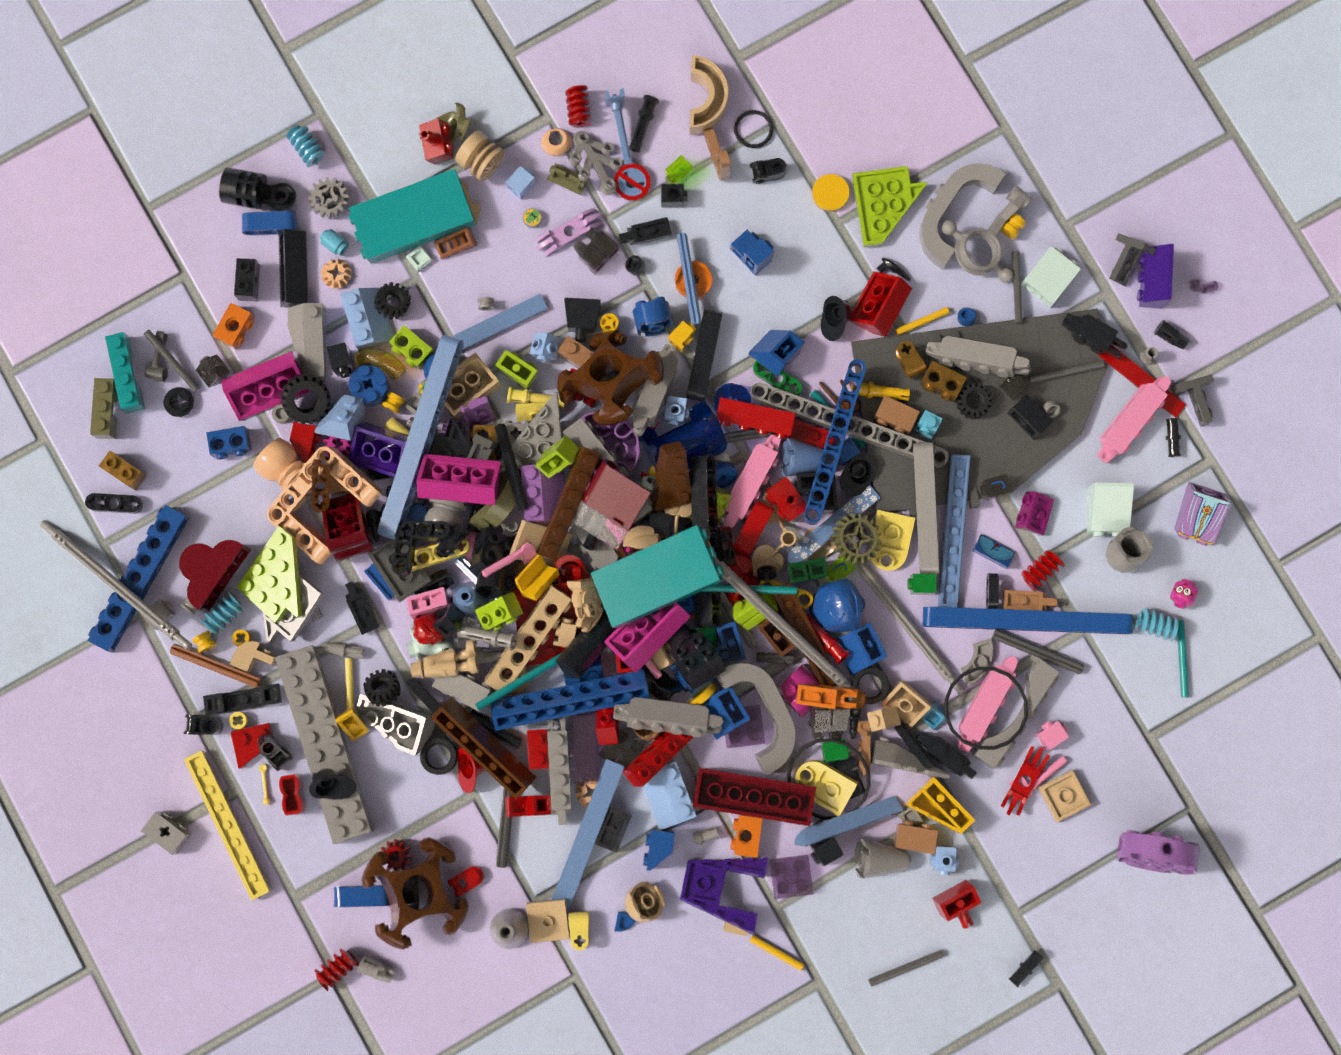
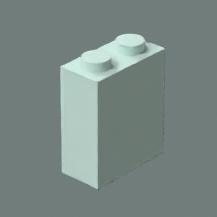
[1021,246,1081,308]

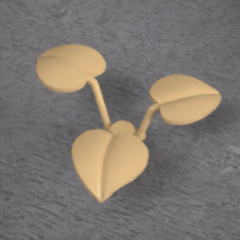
[752,492,837,577]
[623,503,711,549]

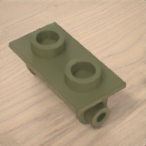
[547,163,589,196]

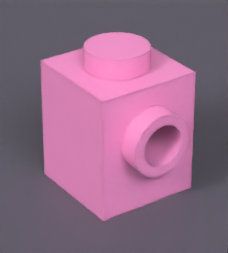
[1035,720,1069,750]

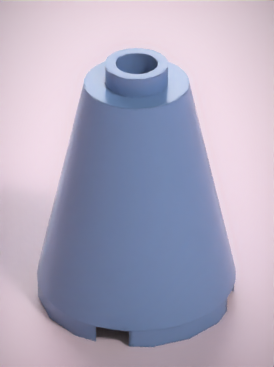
[780,438,835,477]
[450,582,489,620]

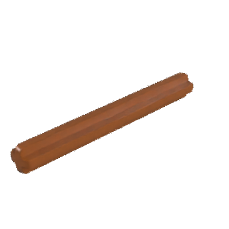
[170,644,261,688]

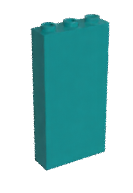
[348,169,476,264]
[591,525,724,628]

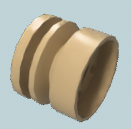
[455,131,505,182]

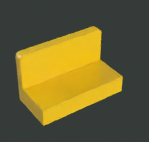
[515,554,560,601]

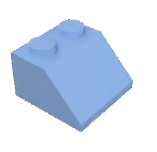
[315,395,366,441]

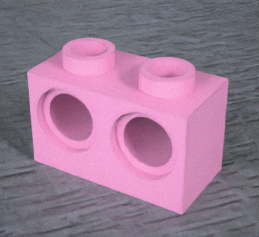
[407,587,451,620]

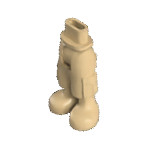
[410,639,479,678]

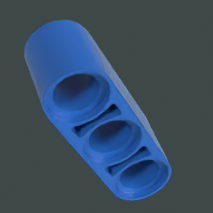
[242,211,297,235]
[334,885,390,907]

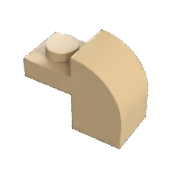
[230,641,276,673]

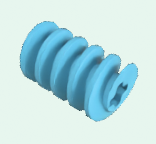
[286,125,325,167]
[200,592,243,634]
[1134,608,1179,642]

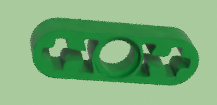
[753,361,802,396]

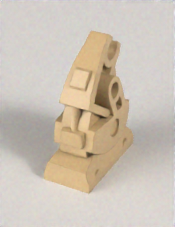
[567,578,603,632]

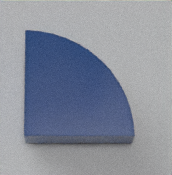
[614,911,635,932]

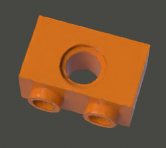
[212,303,254,350]
[730,815,762,858]

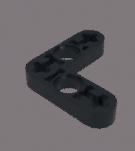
[392,521,454,577]

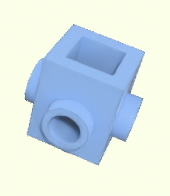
[530,332,561,363]
[662,396,690,426]
[930,846,959,875]

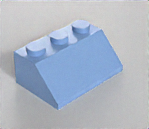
[340,288,394,352]
[644,761,696,830]

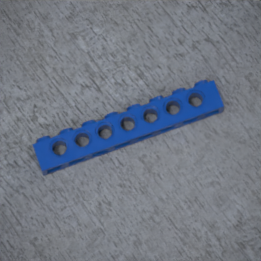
[87,505,190,653]
[491,670,650,731]

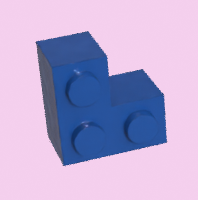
[730,229,774,276]
[715,622,747,663]

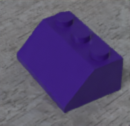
[1137,244,1174,309]
[349,422,408,477]

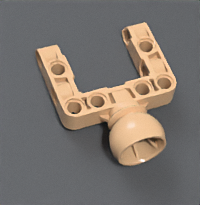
[253,438,383,565]

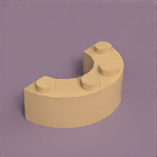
[690,55,728,135]

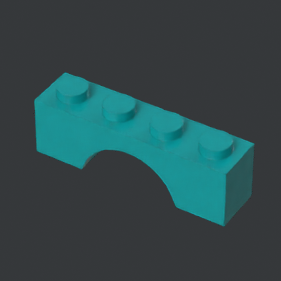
[105,332,145,413]

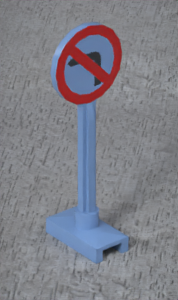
[605,88,651,201]

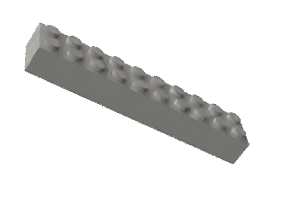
[275,645,374,844]

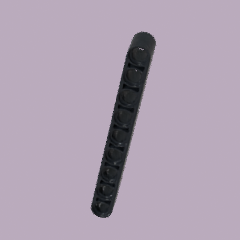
[690,454,721,628]

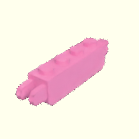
[1097,376,1171,463]
[723,434,781,530]
[956,656,1018,753]

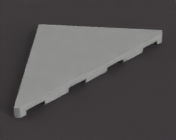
[499,392,562,472]

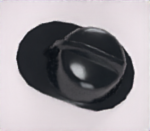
[821,296,852,341]
[840,453,878,496]
[642,665,682,702]
[309,768,356,800]

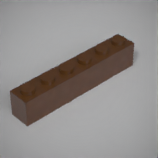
[431,696,536,799]

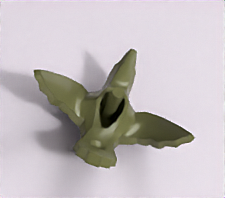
[434,102,471,144]

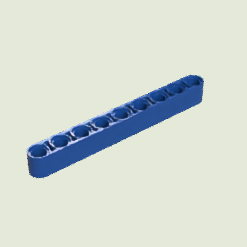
[804,359,866,525]

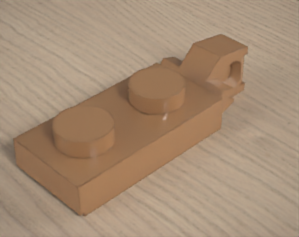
[1003,590,1057,611]
[857,721,870,776]

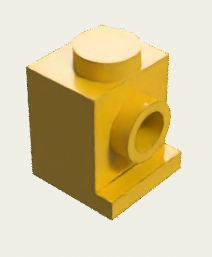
[668,321,697,353]

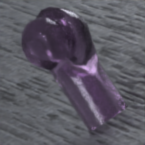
[1189,279,1218,294]

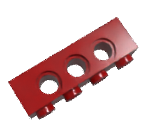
[622,732,693,787]

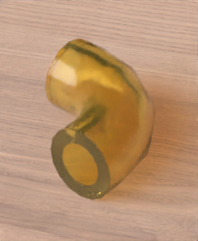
[354,348,406,380]

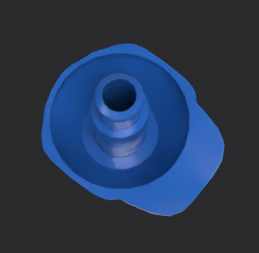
[809,578,865,633]

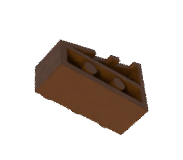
[650,441,691,511]

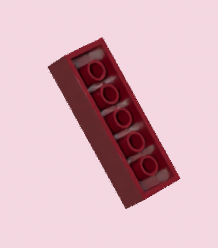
[693,768,816,826]

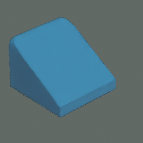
[920,701,949,730]

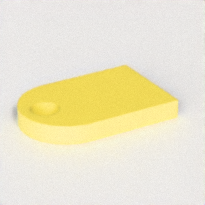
[871,510,915,571]
[795,760,859,816]

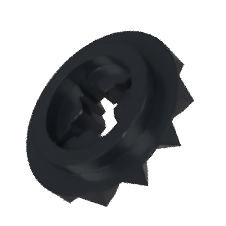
[163,387,195,418]

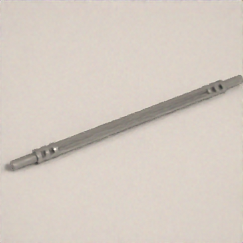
[40,520,192,650]
[834,539,964,694]
[715,557,859,696]

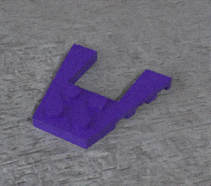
[680,857,769,935]

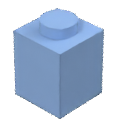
[506,166,536,199]

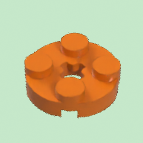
[675,261,712,299]

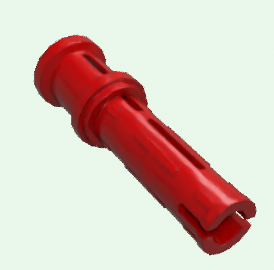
[806,613,850,664]

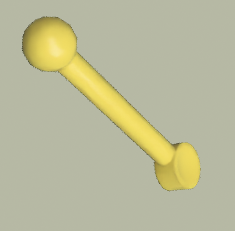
[259,764,271,805]

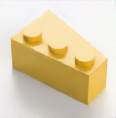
[903,777,975,834]

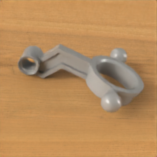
[942,186,1032,283]

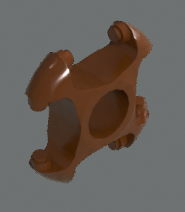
[557,330,664,425]
[361,837,470,950]

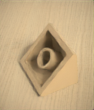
[881,680,932,729]

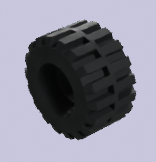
[281,374,331,424]

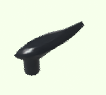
[876,258,911,281]

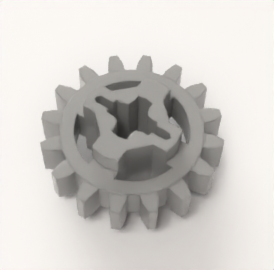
[308,177,350,219]

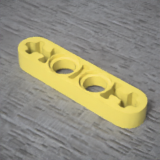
[399,539,470,572]

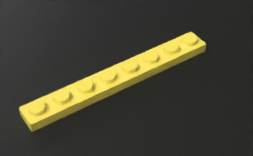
[184,750,271,901]

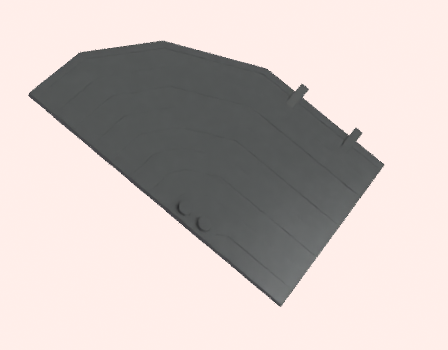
[851,308,1108,517]

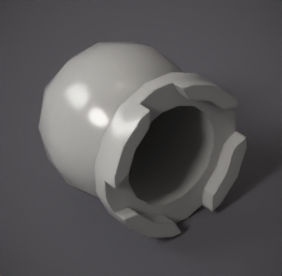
[424,499,468,535]
[1106,527,1153,573]

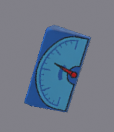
[972,534,1015,569]

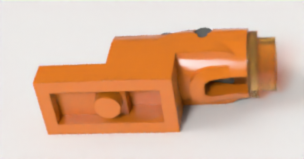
[796,683,866,709]

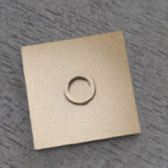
[1038,770,1092,823]
[526,898,570,943]

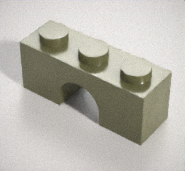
[90,378,119,439]

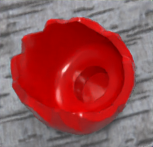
[413,614,444,644]

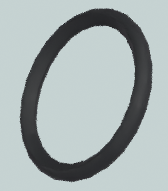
[734,110,773,148]

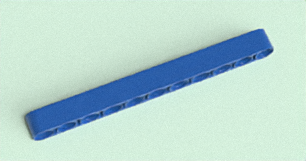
[922,607,1133,634]

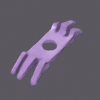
[536,208,603,257]

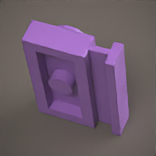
[460,396,495,430]

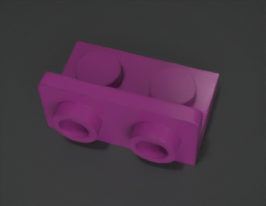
[1015,492,1054,536]

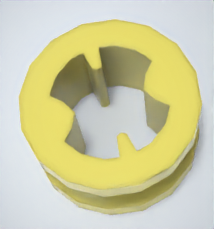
[229,712,248,730]

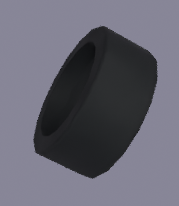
[851,667,889,704]
[420,738,458,775]

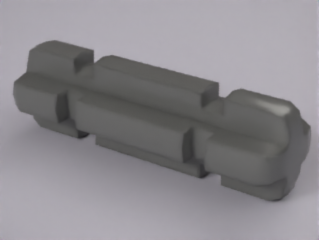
[756,652,794,664]

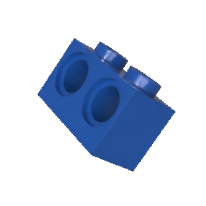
[206,426,252,460]

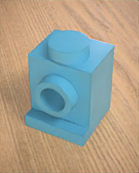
[914,410,943,439]

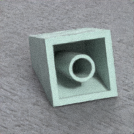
[1086,482,1134,537]

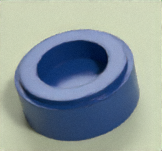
[957,307,977,326]

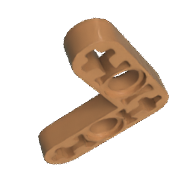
[703,128,731,181]

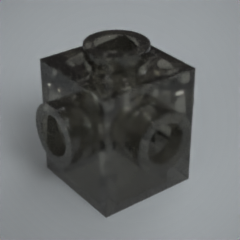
[196,354,230,388]

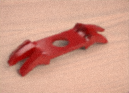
[1001,746,1050,816]

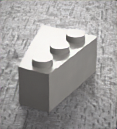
[432,672,504,718]

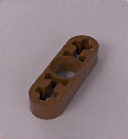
[311,459,330,512]

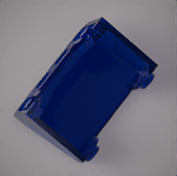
[638,400,728,472]

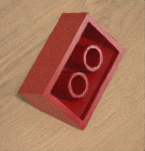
[849,271,913,337]

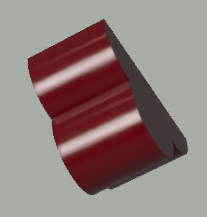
[320,493,375,562]
[179,540,251,613]

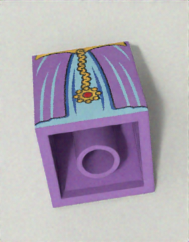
[1174,482,1231,546]

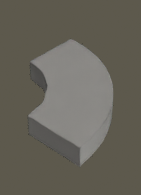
[960,638,994,687]

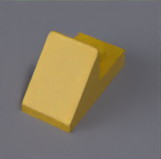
[335,706,369,741]

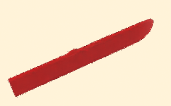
[1097,345,1186,418]

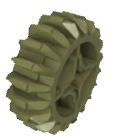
[830,513,882,565]

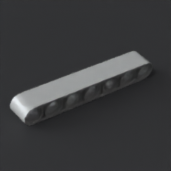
[913,442,939,574]

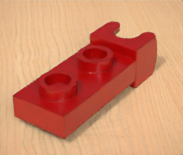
[787,419,834,449]

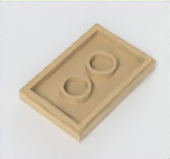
[509,519,573,568]

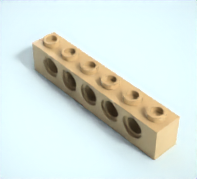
[484,584,572,691]

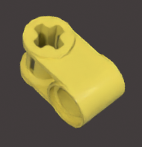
[569,911,589,950]

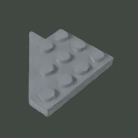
[263,573,325,643]

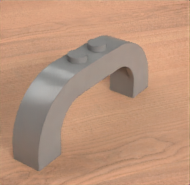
[919,163,1006,270]
[716,661,795,775]

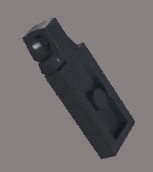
[619,217,672,245]
[345,581,380,635]

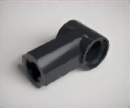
[835,756,865,799]

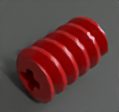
[565,85,592,128]
[1021,550,1065,592]
[314,948,359,991]

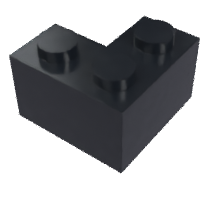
[795,473,838,513]
[801,819,844,867]

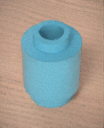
[320,229,349,256]

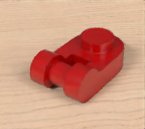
[447,866,484,898]

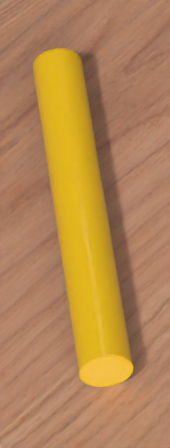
[895,307,950,335]
[749,935,804,971]

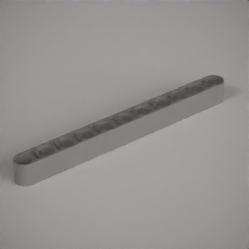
[751,383,949,468]

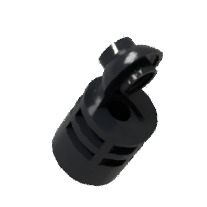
[219,167,296,211]

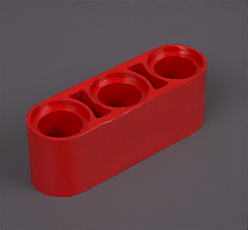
[733,500,774,558]

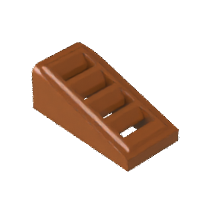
[434,227,478,259]

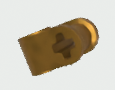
[895,341,927,379]

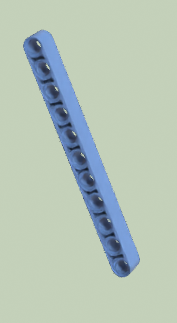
[378,335,464,540]

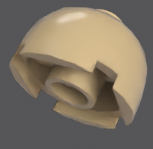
[625,881,665,923]

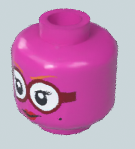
[1170,579,1199,609]

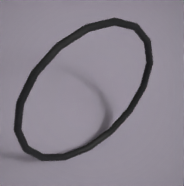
[944,667,1028,750]
[787,738,871,820]

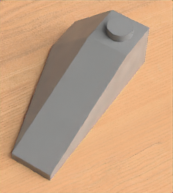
[288,303,326,382]
[356,694,435,755]
[870,737,950,779]

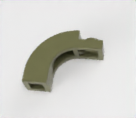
[470,471,522,531]

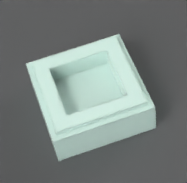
[406,245,433,272]

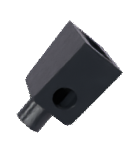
[564,297,601,343]

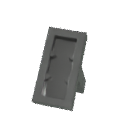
[1109,233,1156,286]
[1171,374,1214,427]
[467,434,499,460]

